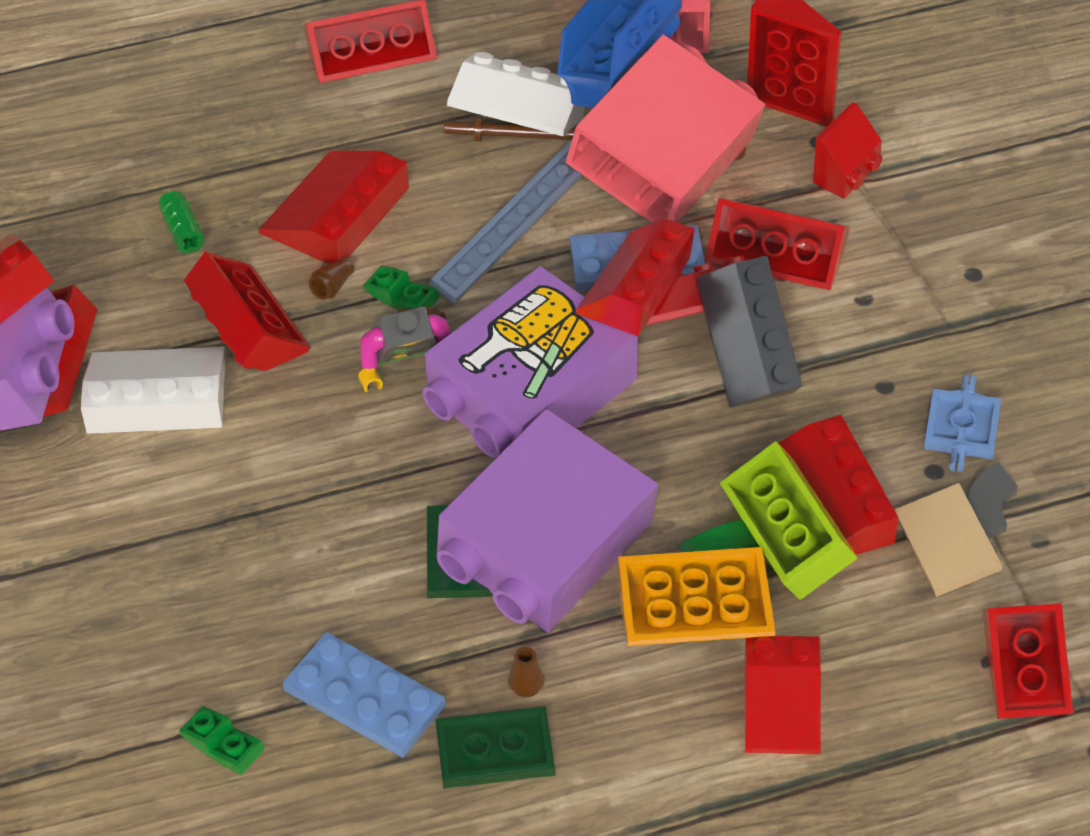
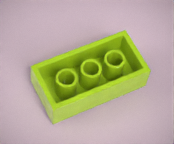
[720,441,858,600]

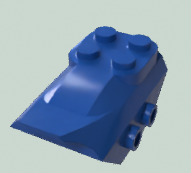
[557,0,682,108]

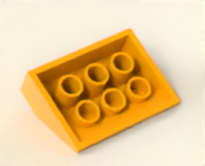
[618,547,776,646]

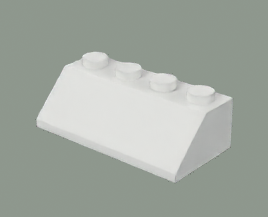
[447,52,585,136]

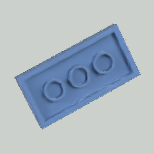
[570,225,705,292]
[283,632,446,758]

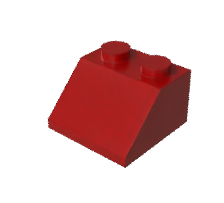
[813,102,882,199]

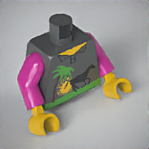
[358,307,451,392]

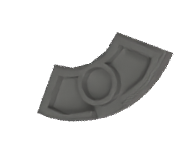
[967,462,1018,539]

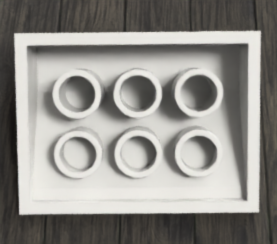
[81,347,226,434]

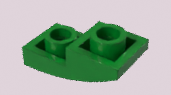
[363,265,440,310]
[678,519,760,552]
[179,706,265,775]

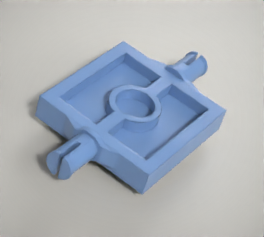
[924,374,1001,472]

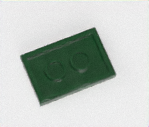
[427,505,493,599]
[435,706,555,789]

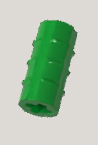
[158,190,204,254]

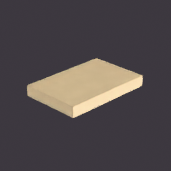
[894,483,1002,597]

